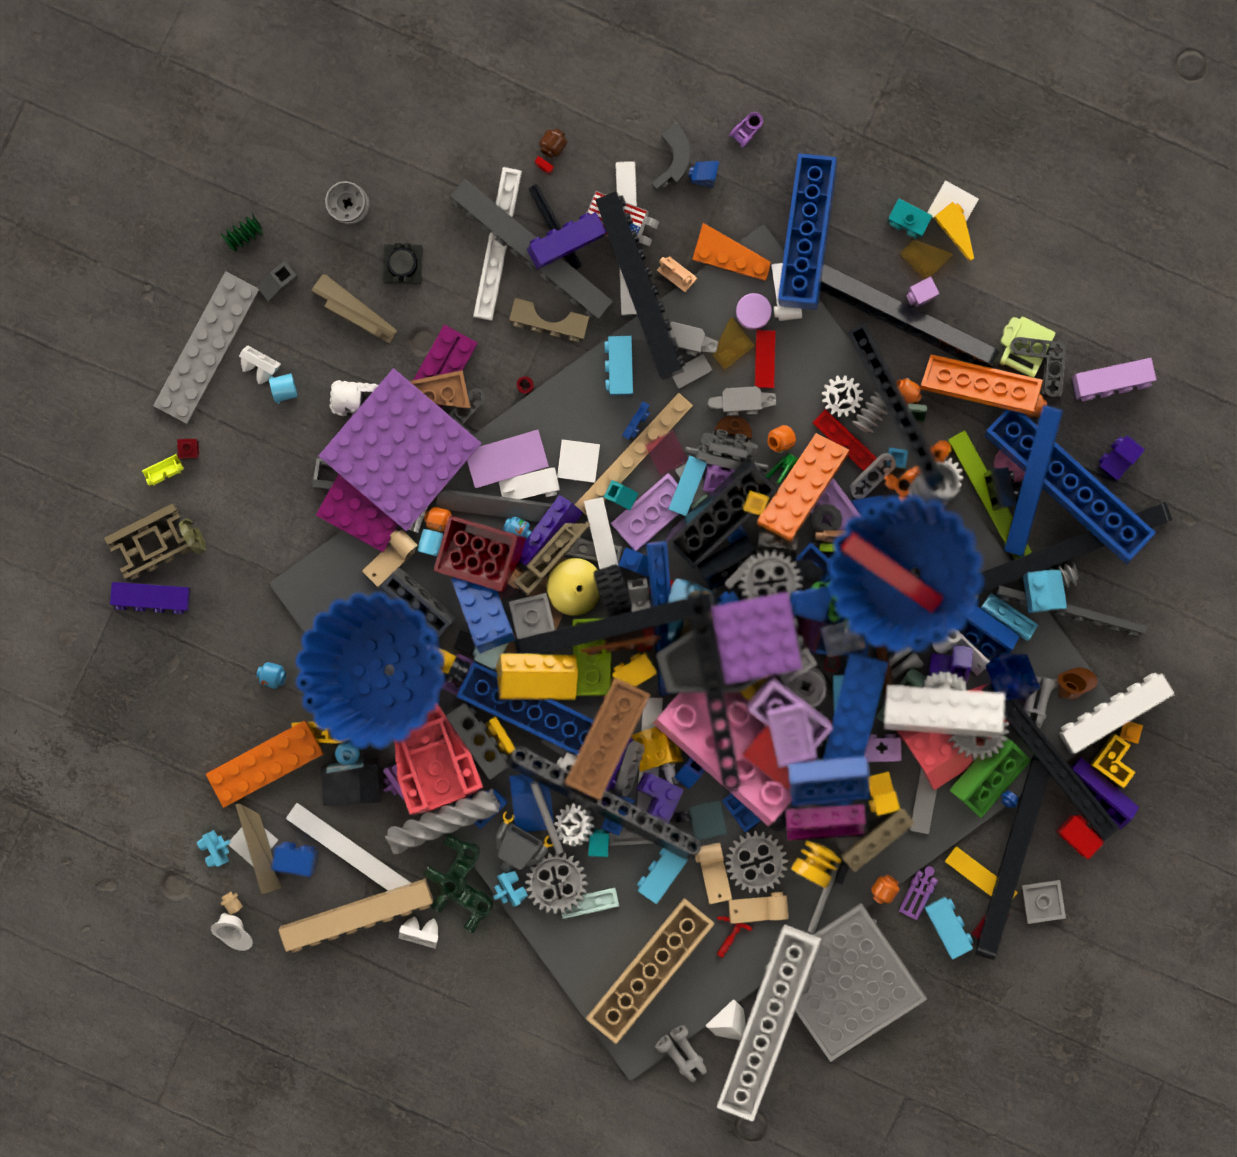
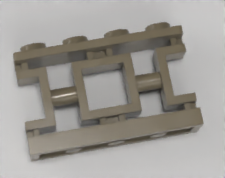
[104,503,192,581]
[840,808,914,872]

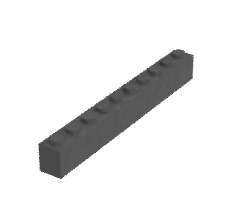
[450,179,613,320]

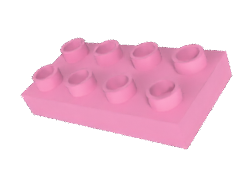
[653,692,816,826]

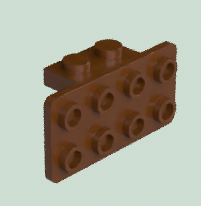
[581,629,663,656]

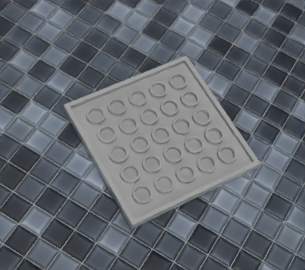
[765,903,927,1062]

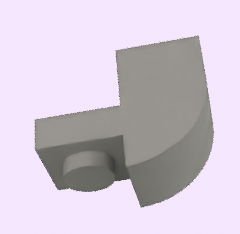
[628,577,651,611]

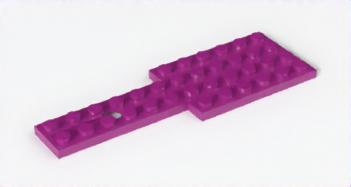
[316,325,478,553]

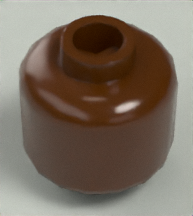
[539,128,567,158]

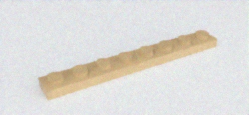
[575,393,693,517]

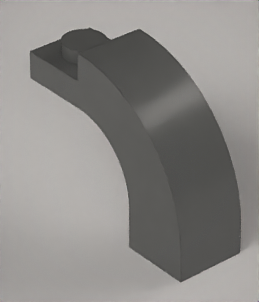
[652,123,690,191]

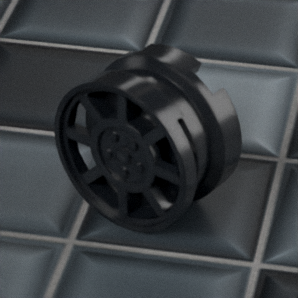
[445,657,471,688]

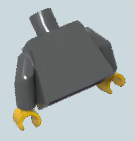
[495,811,553,873]

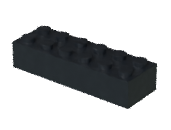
[665,458,778,569]

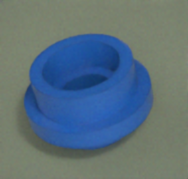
[1000,790,1019,808]

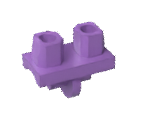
[383,764,404,799]

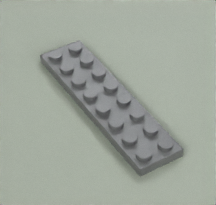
[153,271,259,424]

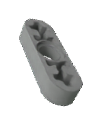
[850,453,896,499]
[615,741,644,796]

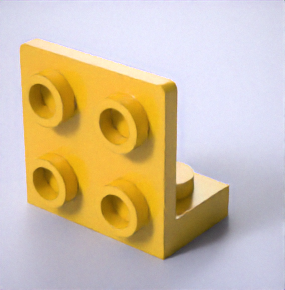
[474,717,516,762]
[631,727,683,772]

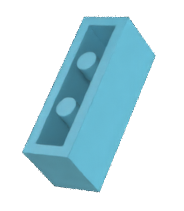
[605,336,633,396]
[637,848,688,904]
[924,896,974,959]

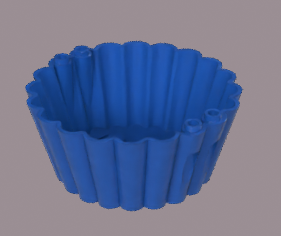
[828,495,983,652]
[296,593,445,748]

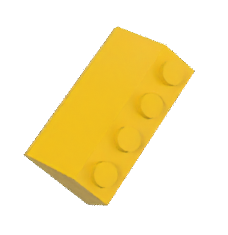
[496,654,578,700]

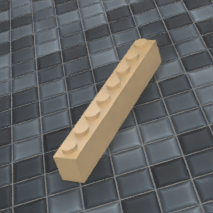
[279,878,433,952]

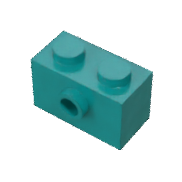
[887,198,933,239]

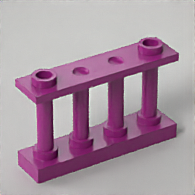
[786,805,865,841]

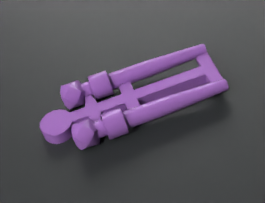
[899,866,938,920]

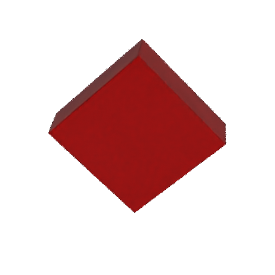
[535,156,554,175]

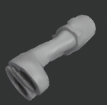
[882,646,925,688]
[1023,673,1059,729]
[655,1025,707,1083]

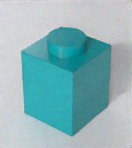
[604,480,639,510]
[588,829,609,857]

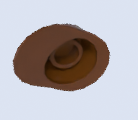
[1057,667,1098,700]

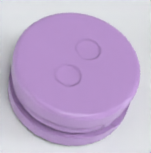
[736,293,772,330]

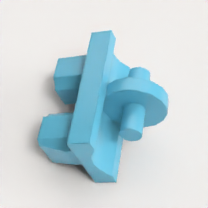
[197,830,231,867]
[493,871,528,907]

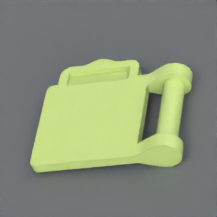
[998,317,1055,378]

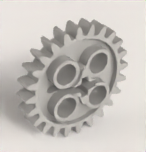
[739,551,802,600]
[948,715,1009,760]
[725,831,788,894]
[525,853,588,915]

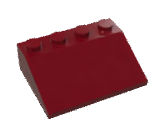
[433,515,526,592]

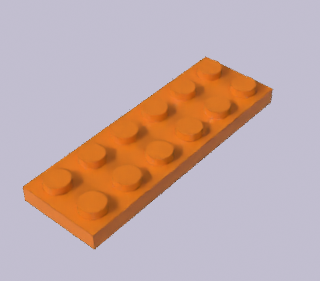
[921,354,1043,415]
[758,433,849,541]
[206,720,324,808]

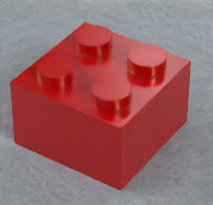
[1055,815,1104,860]

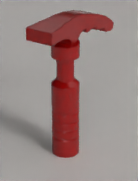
[717,916,752,958]

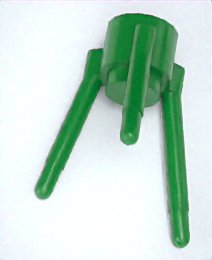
[766,453,798,484]

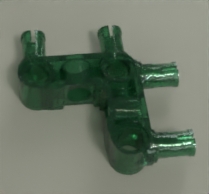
[423,833,493,933]

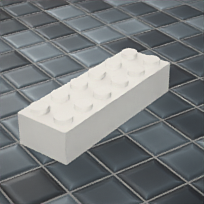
[1058,673,1174,753]
[884,685,1005,738]

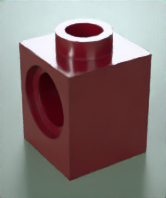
[177,438,200,460]

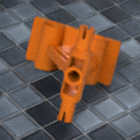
[884,440,951,502]

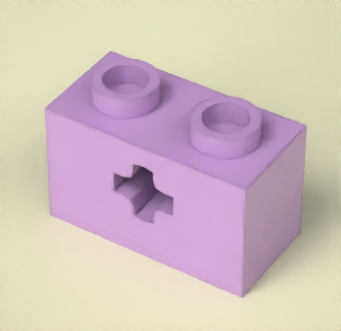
[906,277,939,308]
[864,734,901,762]

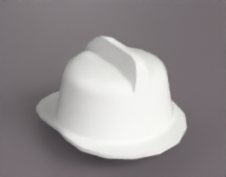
[211,913,253,951]

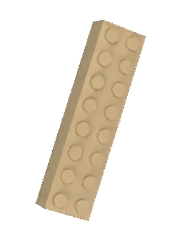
[586,898,715,1043]

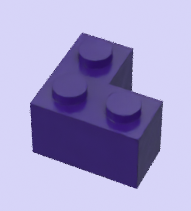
[1098,435,1145,482]
[928,645,973,685]
[636,773,683,823]

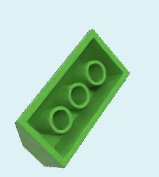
[950,735,1031,818]

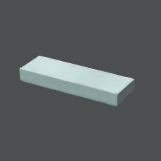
[561,888,619,919]

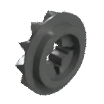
[811,504,843,532]

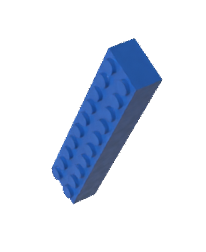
[985,409,1156,565]

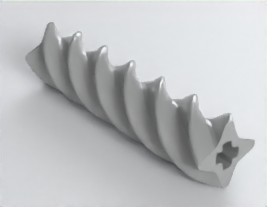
[385,788,500,854]

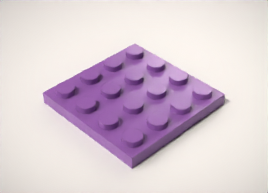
[710,592,802,684]

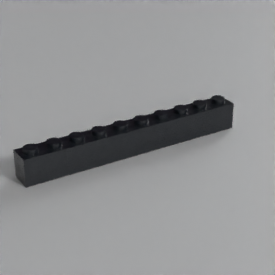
[595,191,685,380]
[848,323,947,489]

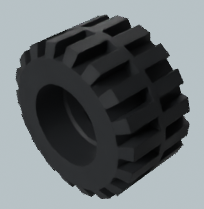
[593,564,632,617]

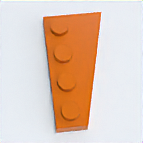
[692,223,771,281]

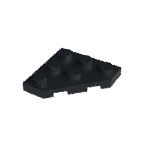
[743,560,825,596]

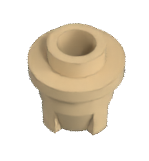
[220,892,243,915]

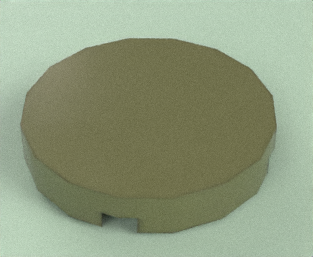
[179,518,206,555]

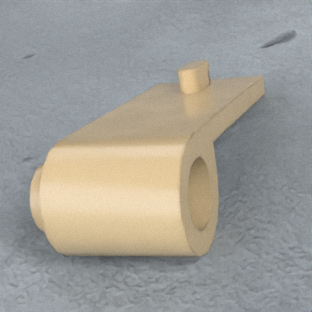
[362,530,418,588]
[695,842,732,904]
[728,892,789,924]

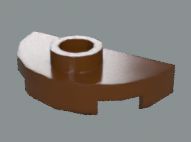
[715,416,752,439]

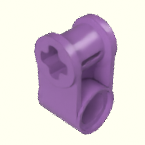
[729,112,763,148]

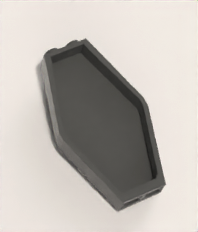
[656,617,804,693]

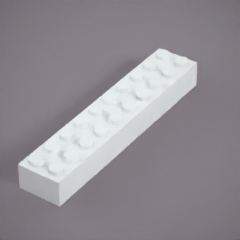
[717,925,821,1121]

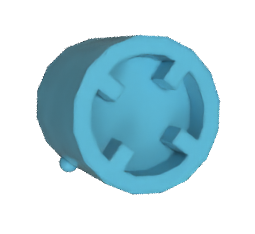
[269,373,298,404]
[417,529,444,556]

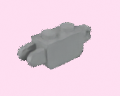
[670,322,719,356]
[707,386,776,416]

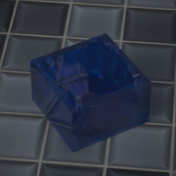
[986,654,1040,699]

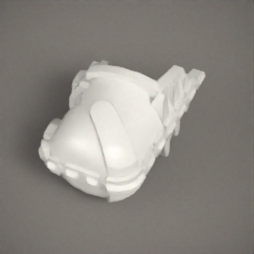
[330,380,378,416]

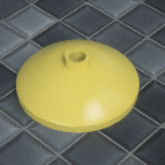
[547,558,601,616]

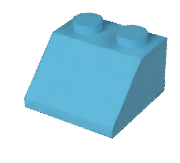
[1023,570,1067,613]

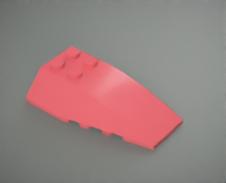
[895,683,1008,790]
[394,704,483,815]

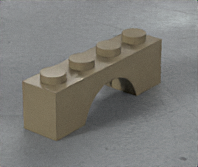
[509,298,589,343]

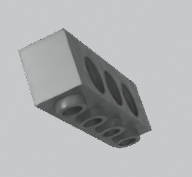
[381,567,457,637]
[446,703,509,780]

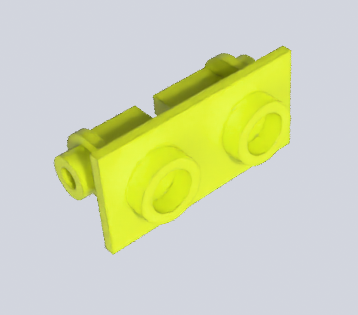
[142,454,184,486]

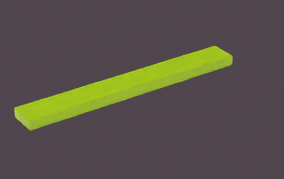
[948,431,1032,560]

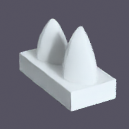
[239,345,281,384]
[398,916,438,949]

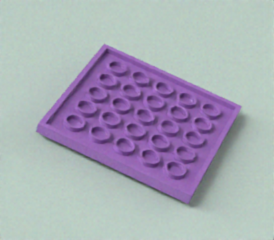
[319,368,482,531]

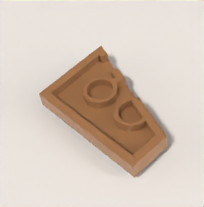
[409,370,470,408]

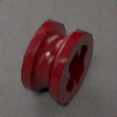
[516,376,534,394]
[823,655,841,672]

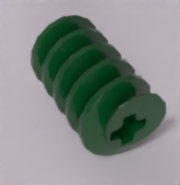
[220,213,263,252]

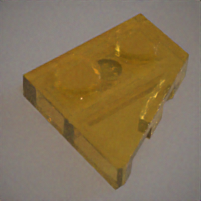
[900,240,953,279]
[713,317,755,370]

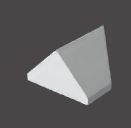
[706,999,746,1041]

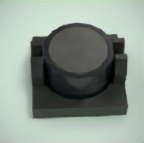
[383,243,423,284]

